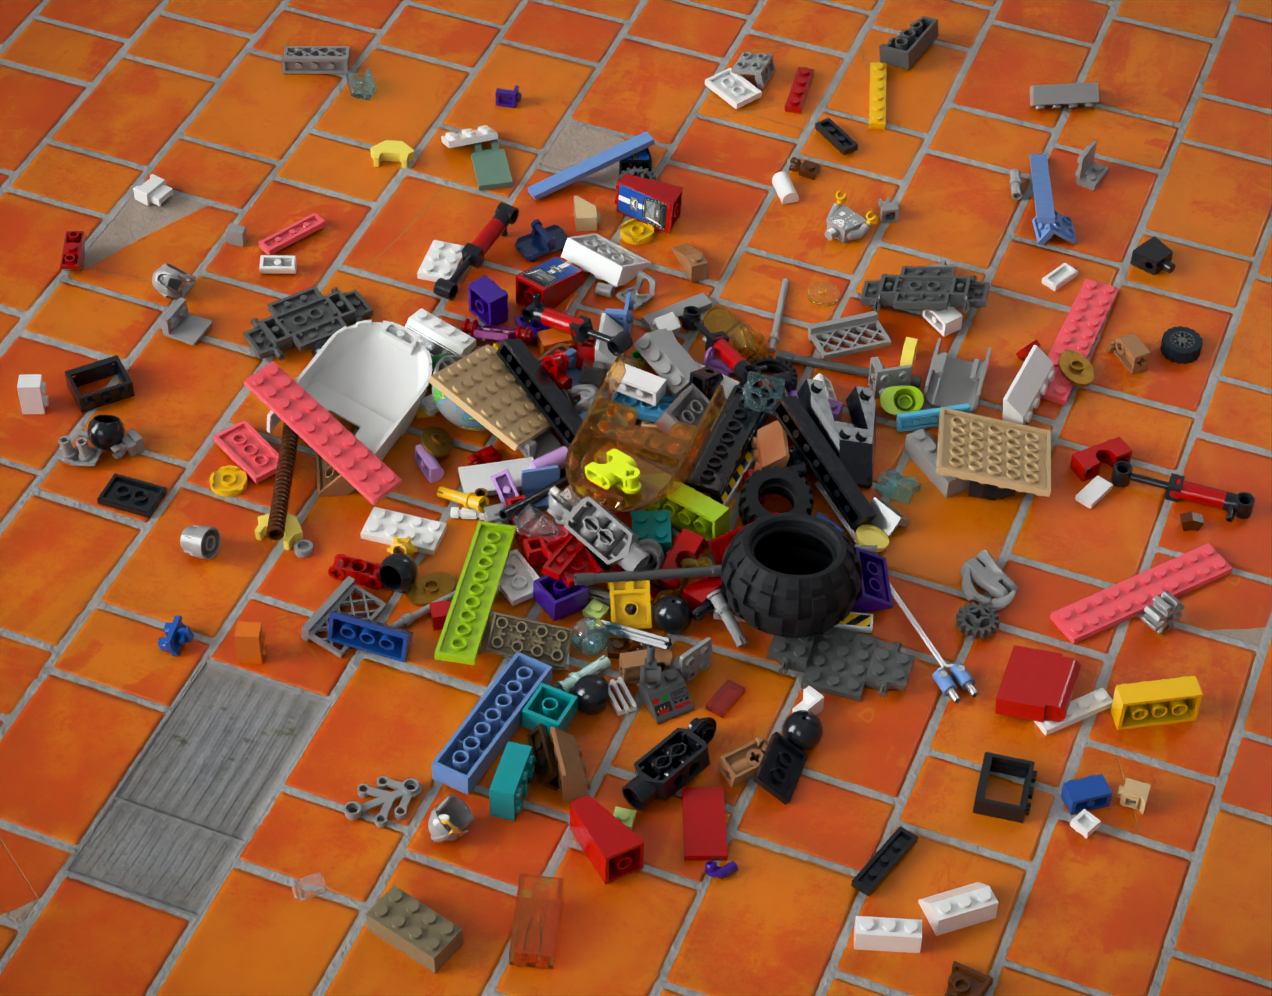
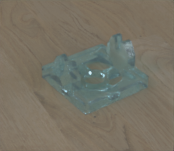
[741,371,785,415]

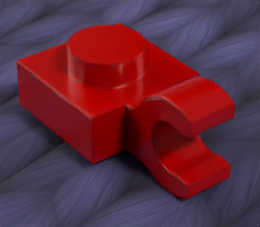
[467,445,502,466]

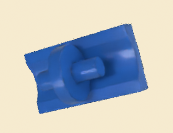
[158,616,194,656]

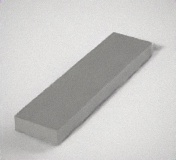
[642,292,712,332]

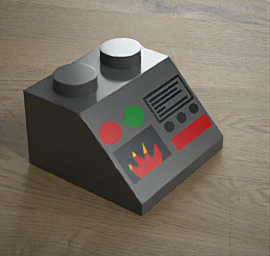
[639,667,694,725]

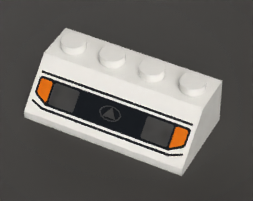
[405,308,476,356]

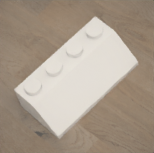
[1002,345,1055,425]

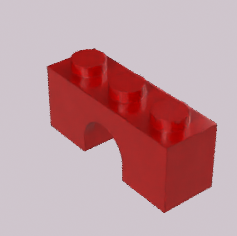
[1070,437,1132,482]
[657,528,707,594]

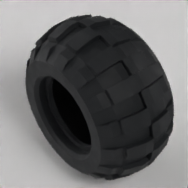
[721,513,862,638]

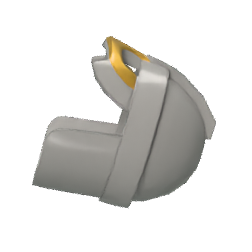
[428,794,474,842]

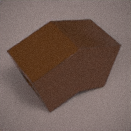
[1180,512,1204,531]

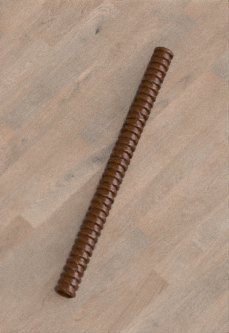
[266,423,299,540]

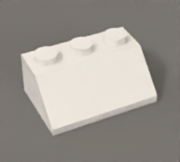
[594,313,624,378]
[918,882,999,936]

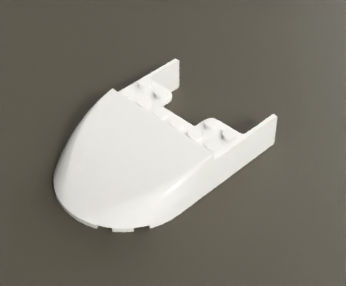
[267,320,432,461]

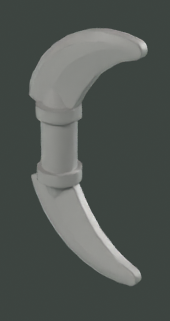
[962,568,1016,611]

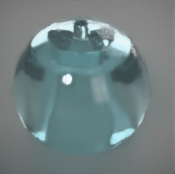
[571,617,610,657]

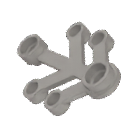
[344,776,422,828]

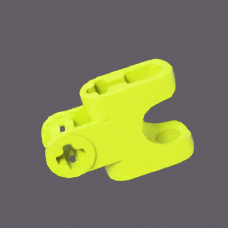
[585,448,641,494]

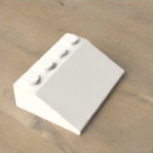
[561,233,651,287]

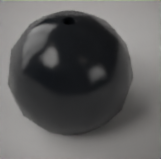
[87,415,125,450]
[379,553,418,592]
[653,594,692,634]
[572,674,609,715]
[782,710,823,751]

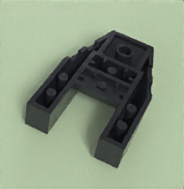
[797,379,876,488]

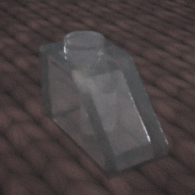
[513,503,560,538]

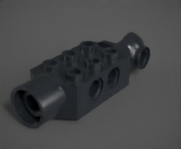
[622,717,717,810]

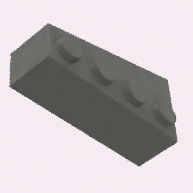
[879,16,938,70]

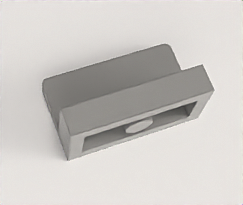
[870,497,910,537]

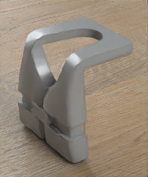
[616,270,657,310]

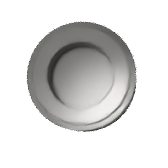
[294,539,314,558]

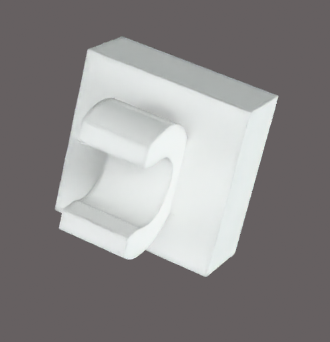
[1070,809,1101,838]

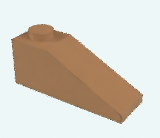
[671,243,708,283]

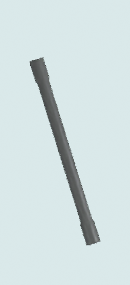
[776,350,921,388]
[574,565,722,585]

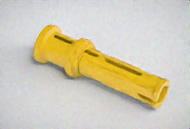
[437,486,489,513]

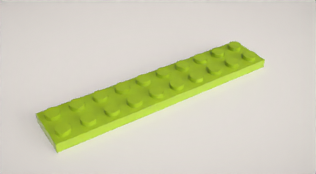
[434,521,517,665]

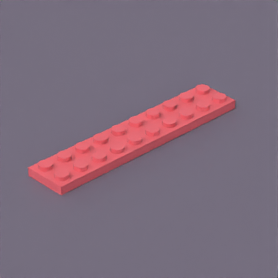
[1040,278,1119,406]
[244,361,402,505]
[1050,543,1233,645]

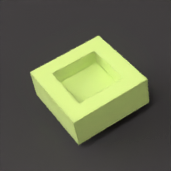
[583,599,610,620]
[613,806,636,830]

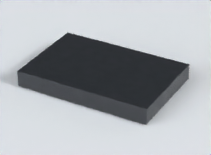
[97,473,167,518]
[753,732,808,805]

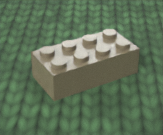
[366,885,463,974]

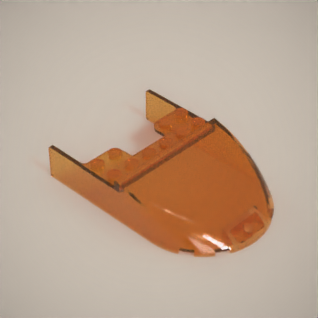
[565,354,726,512]

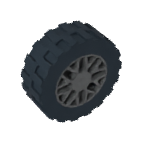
[1160,326,1203,364]

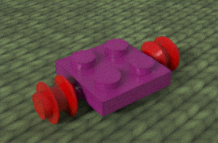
[461,318,533,344]

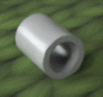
[595,282,615,298]

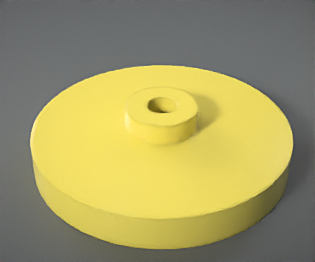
[855,525,889,552]

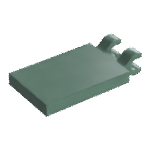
[471,139,513,191]

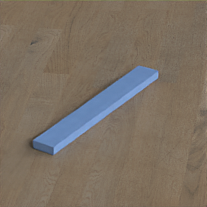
[527,131,655,201]
[1029,154,1055,224]

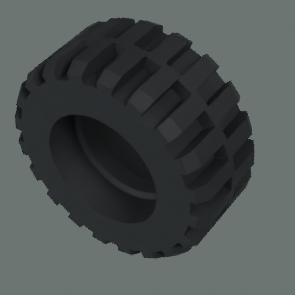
[738,465,814,525]

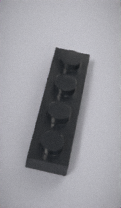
[851,826,918,896]

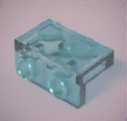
[346,68,376,101]
[875,469,921,504]

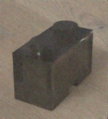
[579,359,609,387]

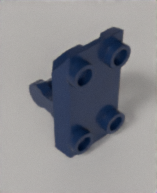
[515,219,569,262]

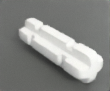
[450,507,484,520]

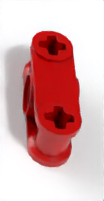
[328,554,383,590]

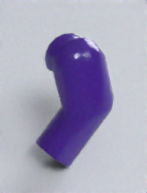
[705,861,738,879]

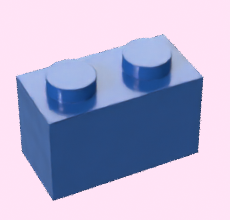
[1061,774,1112,815]

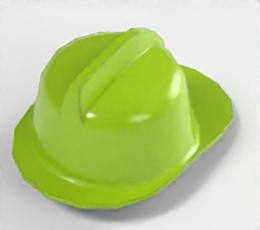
[880,386,924,415]

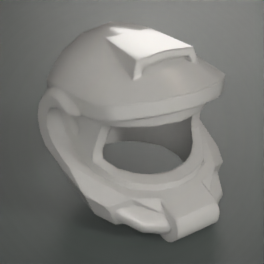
[152,263,196,299]
[567,384,608,414]

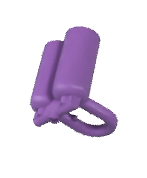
[702,347,735,378]

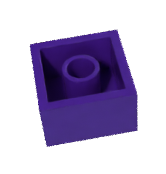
[468,275,509,326]
[533,575,588,621]

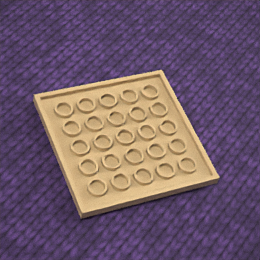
[428,344,552,451]
[936,407,1051,497]

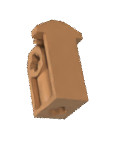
[1107,334,1151,375]
[619,647,674,686]
[717,736,768,788]

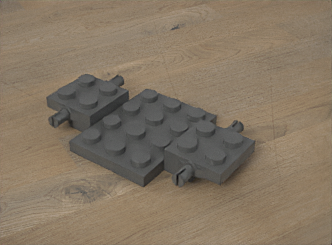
[860,266,990,313]
[243,286,373,361]
[767,627,915,702]

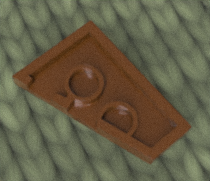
[945,961,993,996]

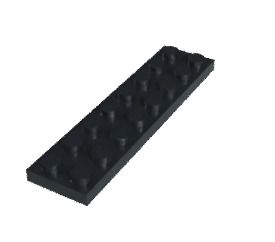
[684,385,770,497]

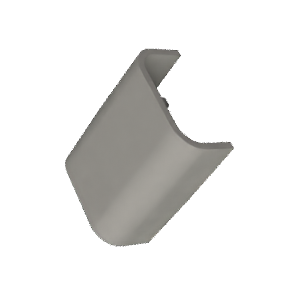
[924,338,992,413]

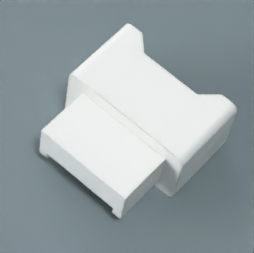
[133,174,174,206]

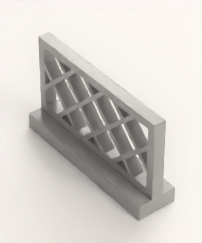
[281,46,350,74]
[808,311,892,360]
[301,576,387,658]

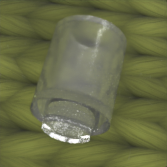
[292,872,327,901]

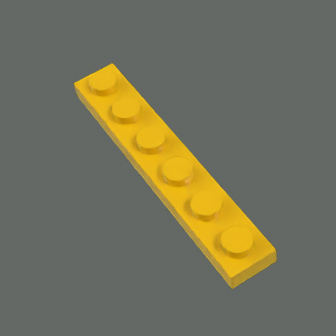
[868,62,887,130]

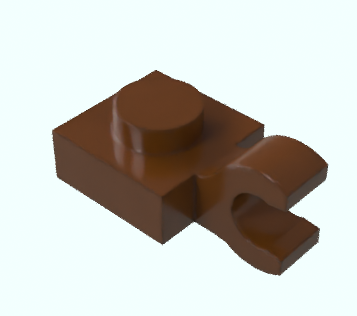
[789,157,821,180]
[608,638,643,659]

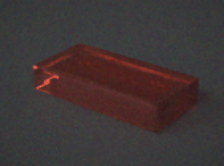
[706,679,745,718]

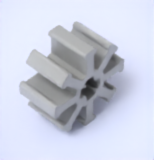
[1141,590,1185,634]

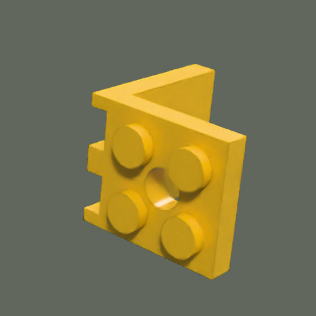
[607,580,652,629]

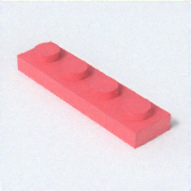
[259,213,326,255]

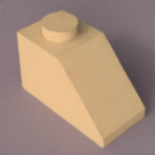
[574,196,600,232]

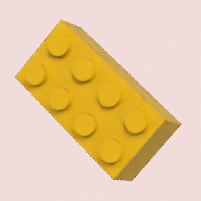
[1110,676,1203,730]

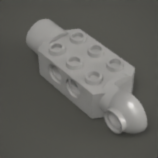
[547,494,651,571]

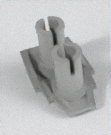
[55,436,103,467]

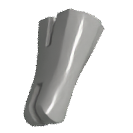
[960,549,1019,598]

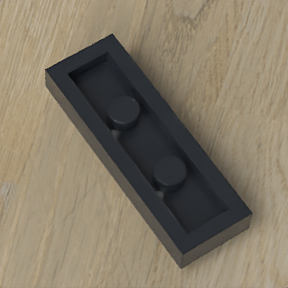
[815,118,858,155]

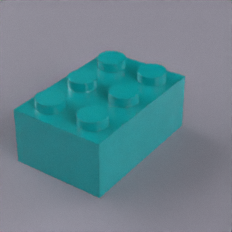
[489,741,535,821]

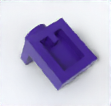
[496,86,521,108]

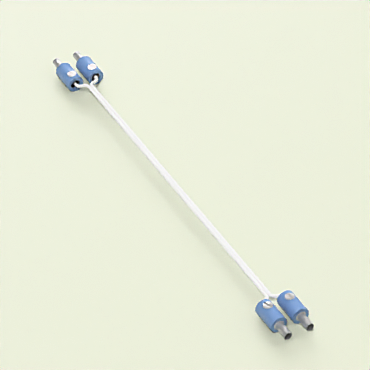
[805,461,979,703]

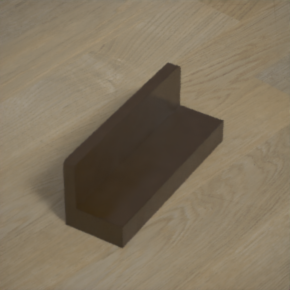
[527,723,559,791]

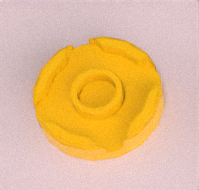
[620,218,654,245]
[209,465,248,497]

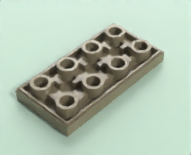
[485,612,574,669]

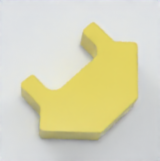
[370,140,415,169]
[900,337,919,367]
[255,514,303,550]

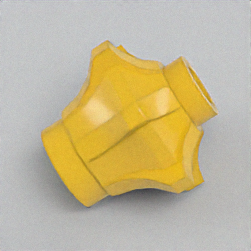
[387,535,418,557]

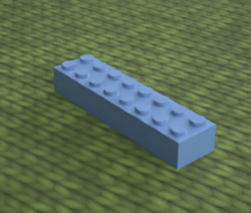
[432,652,553,795]

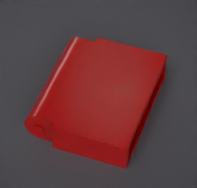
[995,645,1081,722]

